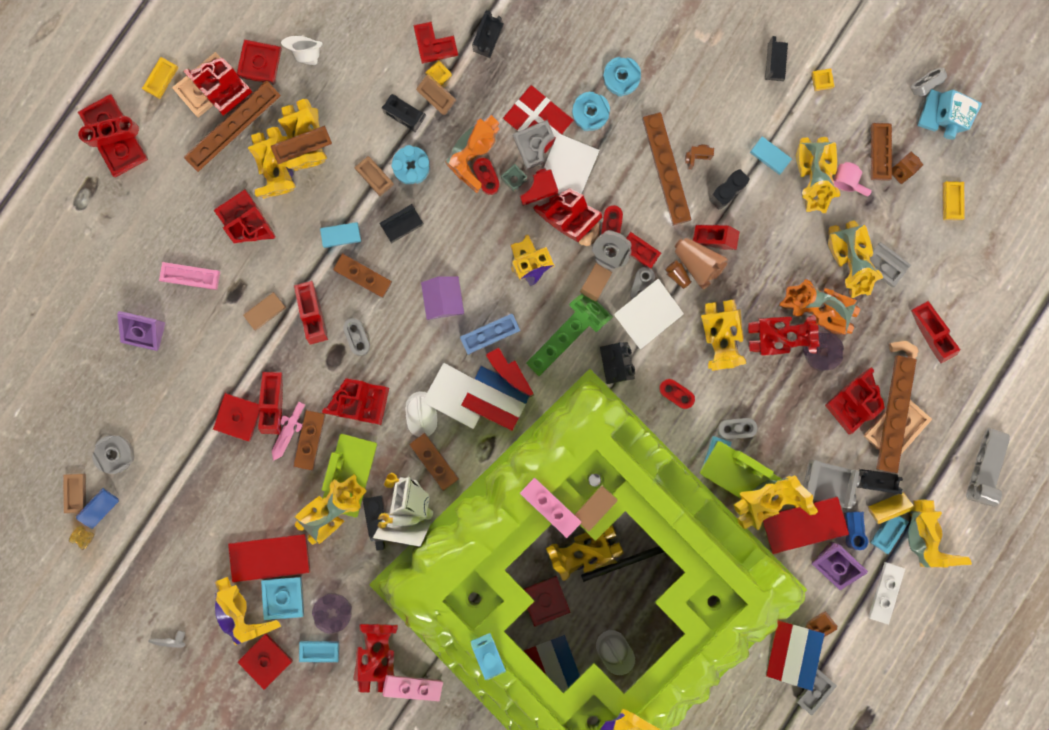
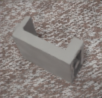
[803,460,861,509]

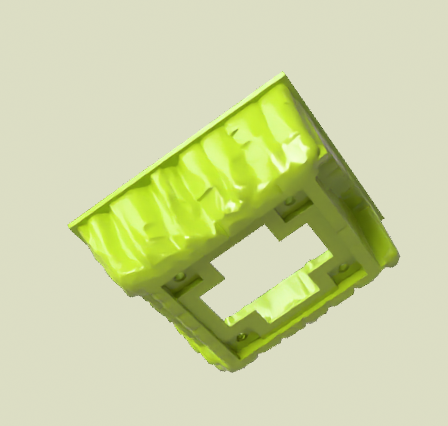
[369,369,807,730]

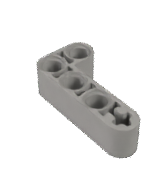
[966,428,1010,507]

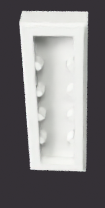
[868,562,905,625]

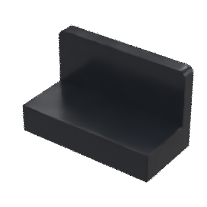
[765,36,788,82]
[379,204,424,244]

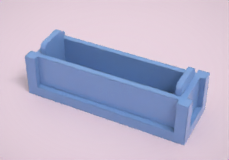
[460,313,520,355]

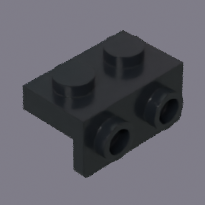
[600,342,635,384]

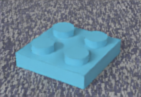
[261,577,304,620]

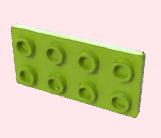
[322,434,377,518]
[700,441,782,500]

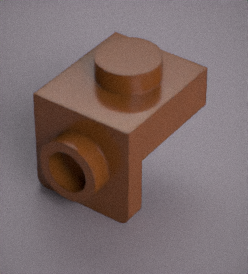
[685,144,714,170]
[892,151,924,184]
[805,611,838,637]

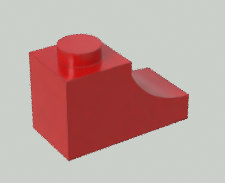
[520,168,558,206]
[693,225,740,250]

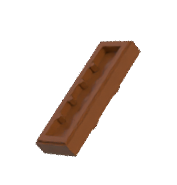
[871,123,892,181]
[270,125,332,164]
[333,253,392,298]
[293,410,326,471]
[409,433,459,491]

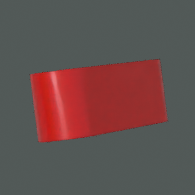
[78,116,139,147]

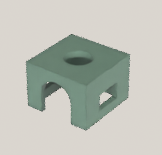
[501,164,528,192]

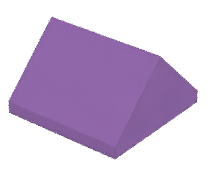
[421,276,464,320]
[117,311,165,351]
[812,542,868,590]

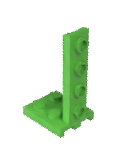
[526,294,613,376]

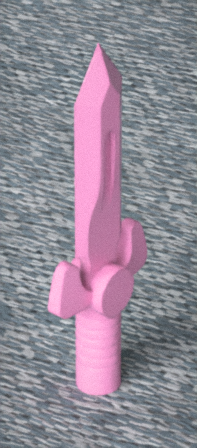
[272,401,305,461]

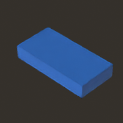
[76,488,119,529]

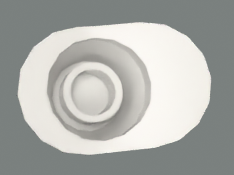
[281,36,323,65]
[405,391,437,437]
[596,630,635,675]

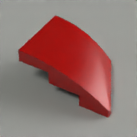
[183,57,252,116]
[213,189,276,244]
[533,189,603,242]
[825,367,885,435]
[322,378,390,425]

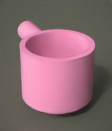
[833,162,871,197]

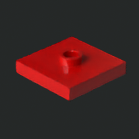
[237,39,282,85]
[212,393,260,442]
[523,575,571,627]
[237,633,293,690]

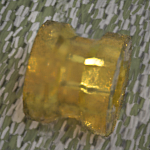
[69,525,95,550]

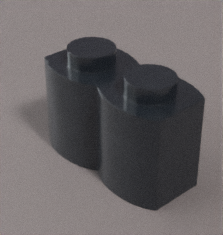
[709,169,750,210]

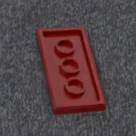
[78,94,148,178]
[763,496,849,554]
[228,534,310,583]

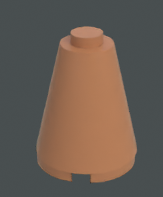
[675,238,728,289]

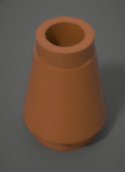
[665,260,692,289]

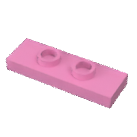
[159,262,220,290]
[520,478,582,538]
[382,675,443,701]

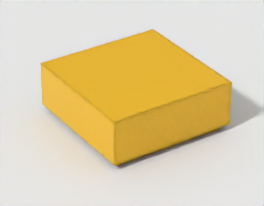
[425,60,452,85]
[811,68,835,91]

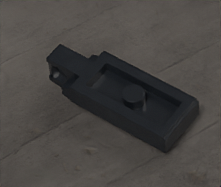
[362,495,386,551]

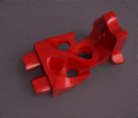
[748,315,820,356]
[353,624,398,693]

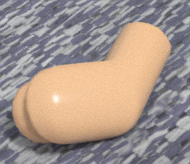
[579,223,601,246]
[889,341,919,359]

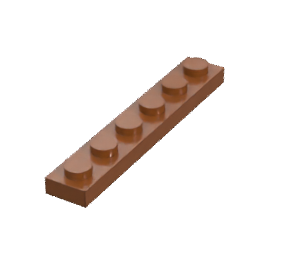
[183,81,281,172]
[642,112,692,226]
[876,355,917,473]

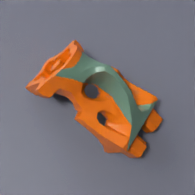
[445,115,500,193]
[779,279,860,335]

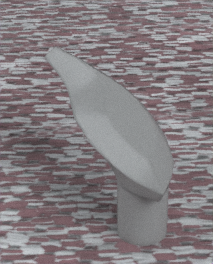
[148,630,186,648]

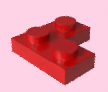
[413,21,458,64]

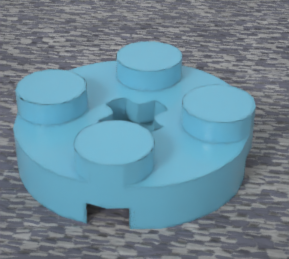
[603,57,641,97]
[572,92,610,131]
[391,145,430,185]

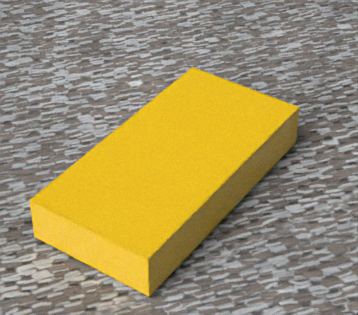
[142,57,179,99]
[943,181,965,220]
[868,492,914,524]

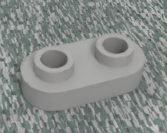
[911,68,947,96]
[630,267,655,300]
[343,318,370,356]
[718,418,757,439]

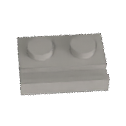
[870,242,911,288]

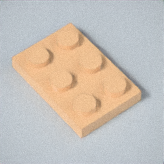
[172,52,221,118]
[863,400,932,454]

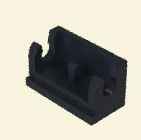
[472,10,504,58]
[382,94,426,133]
[857,469,903,494]

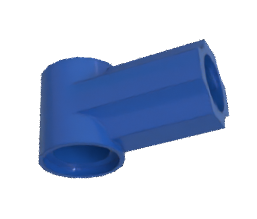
[845,511,869,550]

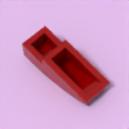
[294,281,328,345]
[911,301,961,364]
[486,347,534,397]
[258,372,283,434]

